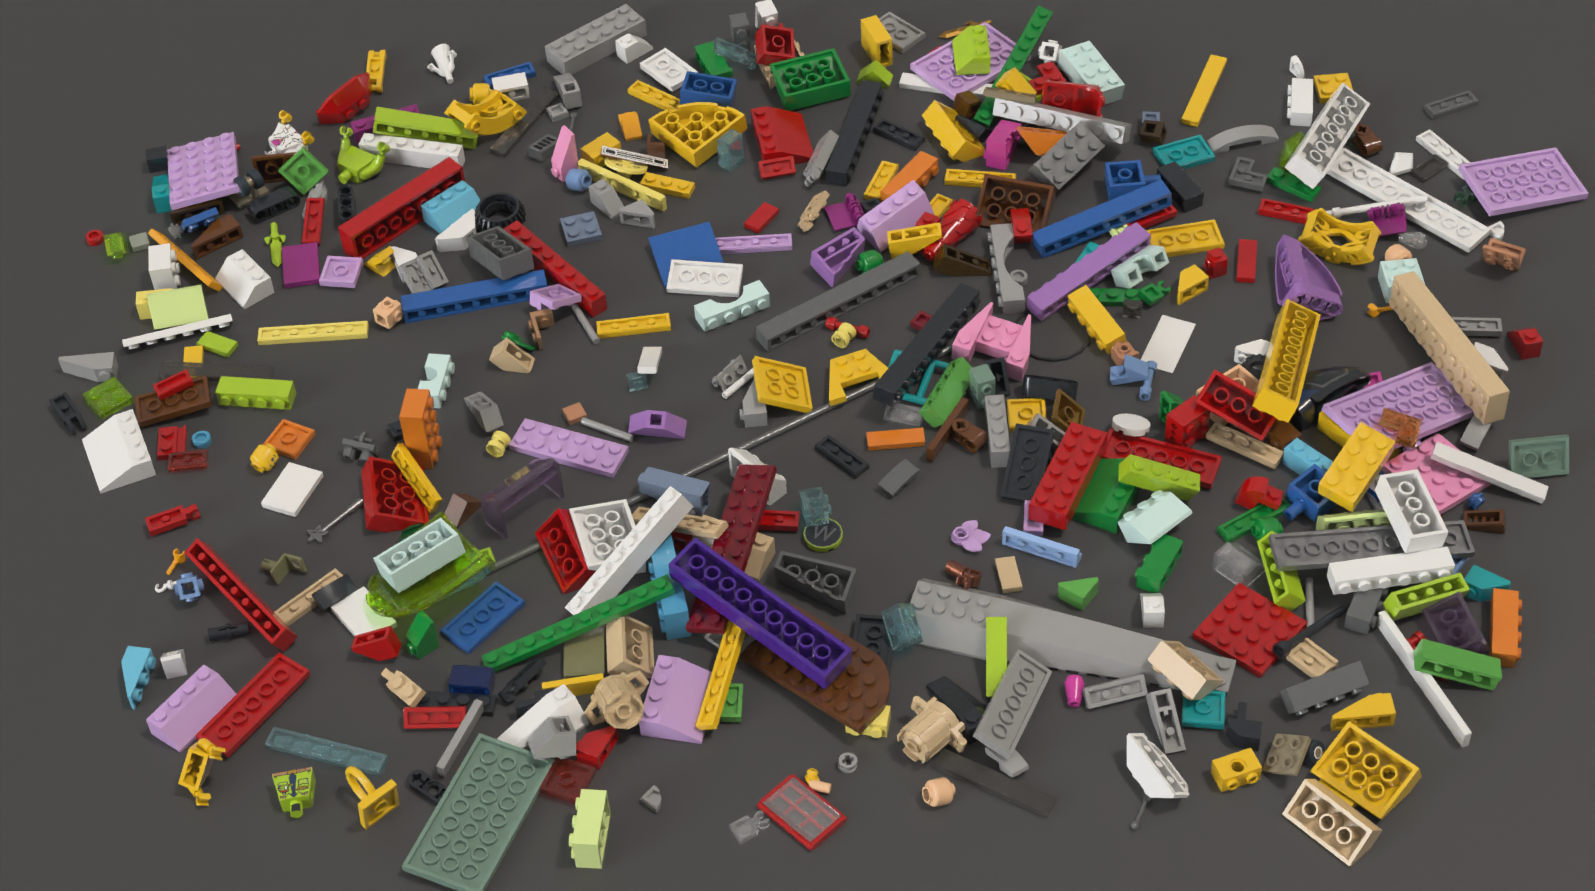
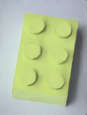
[569,789,611,869]

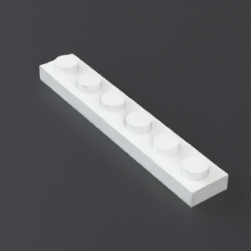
[122,314,233,350]

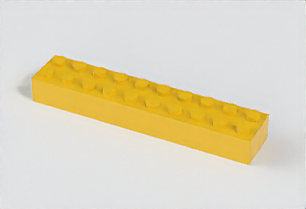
[1253,299,1321,423]

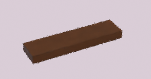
[926,397,969,463]

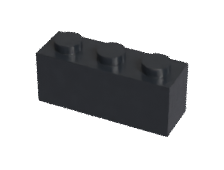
[1157,161,1204,213]

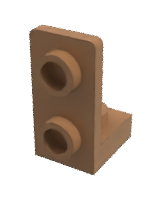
[528,308,555,350]

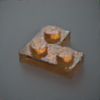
[1379,408,1422,449]

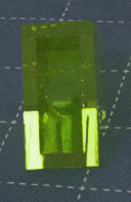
[103,232,128,259]

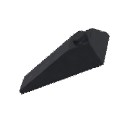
[927,676,987,745]

